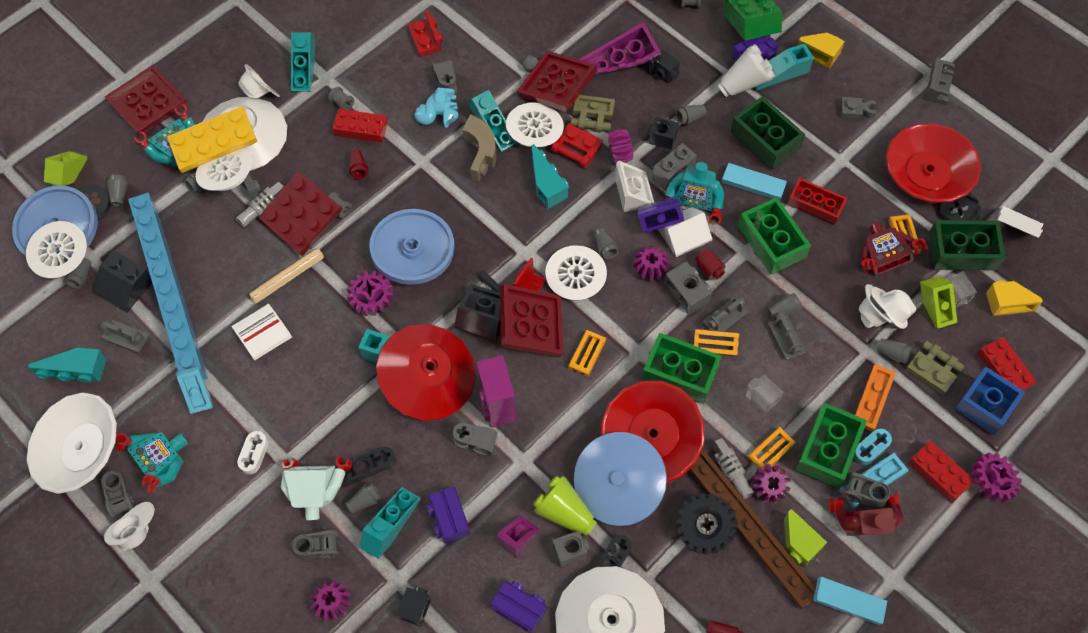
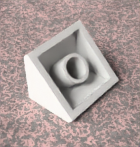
[615,161,654,212]
[658,207,712,257]

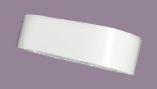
[237,431,268,474]

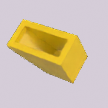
[797,33,845,69]
[986,280,1043,316]

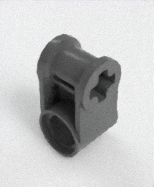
[432,59,457,95]
[453,423,498,456]
[101,470,136,518]
[841,472,890,509]
[292,530,339,561]

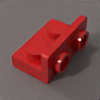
[408,11,443,57]

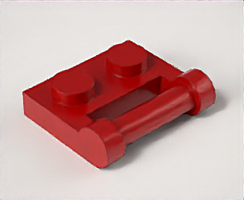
[551,124,603,169]

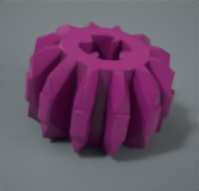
[608,129,634,163]
[633,244,669,282]
[751,463,791,503]
[310,580,351,622]

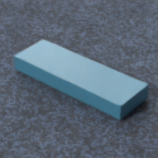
[721,163,787,200]
[839,453,909,509]
[813,577,887,625]

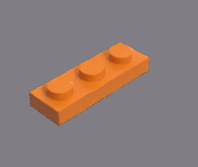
[855,364,896,432]

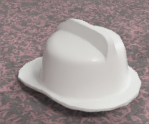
[238,64,280,98]
[859,284,893,328]
[871,287,916,329]
[104,502,155,551]

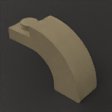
[463,115,496,182]

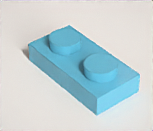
[176,366,213,414]

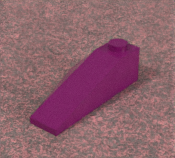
[578,22,661,76]

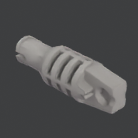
[236,182,284,227]
[712,438,754,499]

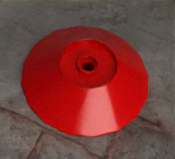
[885,123,981,203]
[376,324,476,421]
[601,381,704,483]

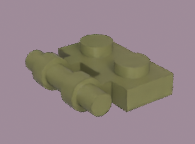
[571,95,615,132]
[906,341,965,395]

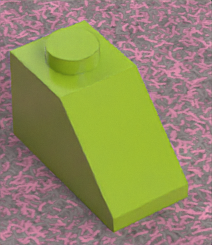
[44,151,87,186]
[920,276,957,329]
[784,509,827,567]

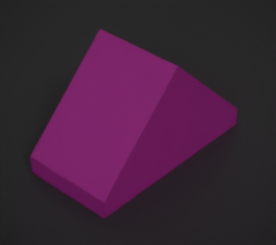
[497,516,539,558]

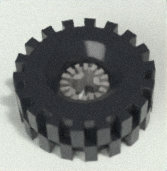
[676,493,738,555]

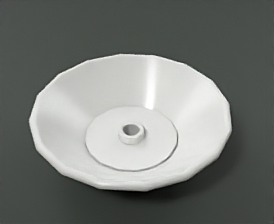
[202,97,287,171]
[26,392,117,494]
[555,566,665,633]

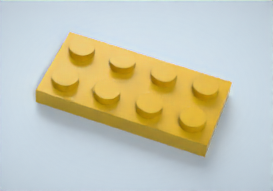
[167,106,258,173]

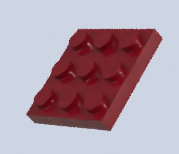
[517,50,597,112]
[104,65,188,137]
[258,171,343,256]
[500,284,564,357]

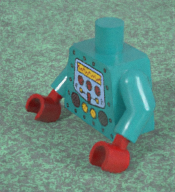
[133,104,195,167]
[665,162,724,225]
[115,432,188,493]

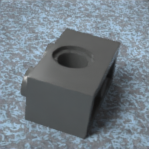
[652,143,697,192]
[664,261,712,315]

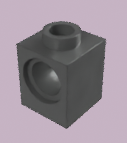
[553,531,590,568]

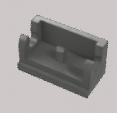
[925,58,955,105]

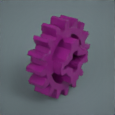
[347,271,394,316]
[971,452,1022,503]

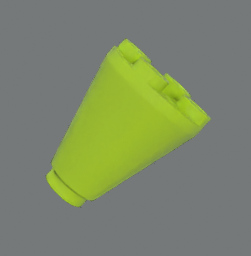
[532,475,597,537]

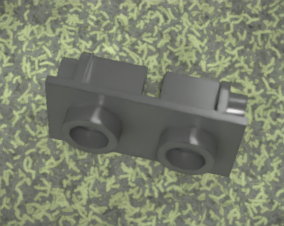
[702,297,748,337]
[768,313,806,360]
[101,320,150,353]

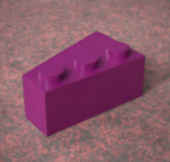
[476,355,517,428]

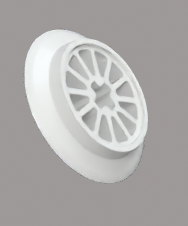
[506,103,564,147]
[196,148,253,191]
[26,221,87,278]
[545,246,607,300]

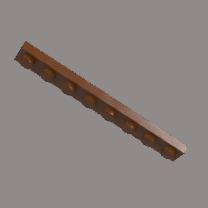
[689,448,816,609]

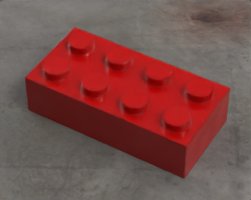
[332,109,388,143]
[787,178,848,224]
[977,337,1037,391]
[908,440,975,503]

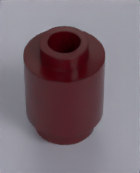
[695,249,726,280]

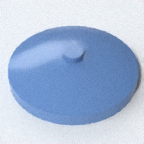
[12,186,98,264]
[369,209,454,285]
[574,432,667,526]

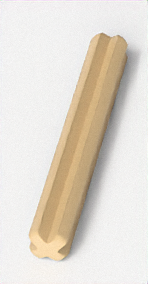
[249,248,324,303]

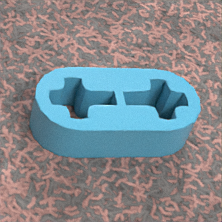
[853,429,892,465]

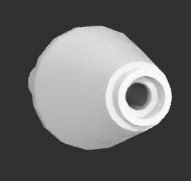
[718,44,775,97]

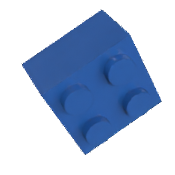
[955,366,1026,435]

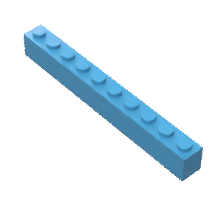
[128,193,208,380]

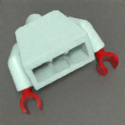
[281,456,352,520]

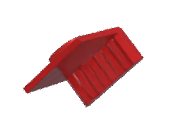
[513,258,546,291]

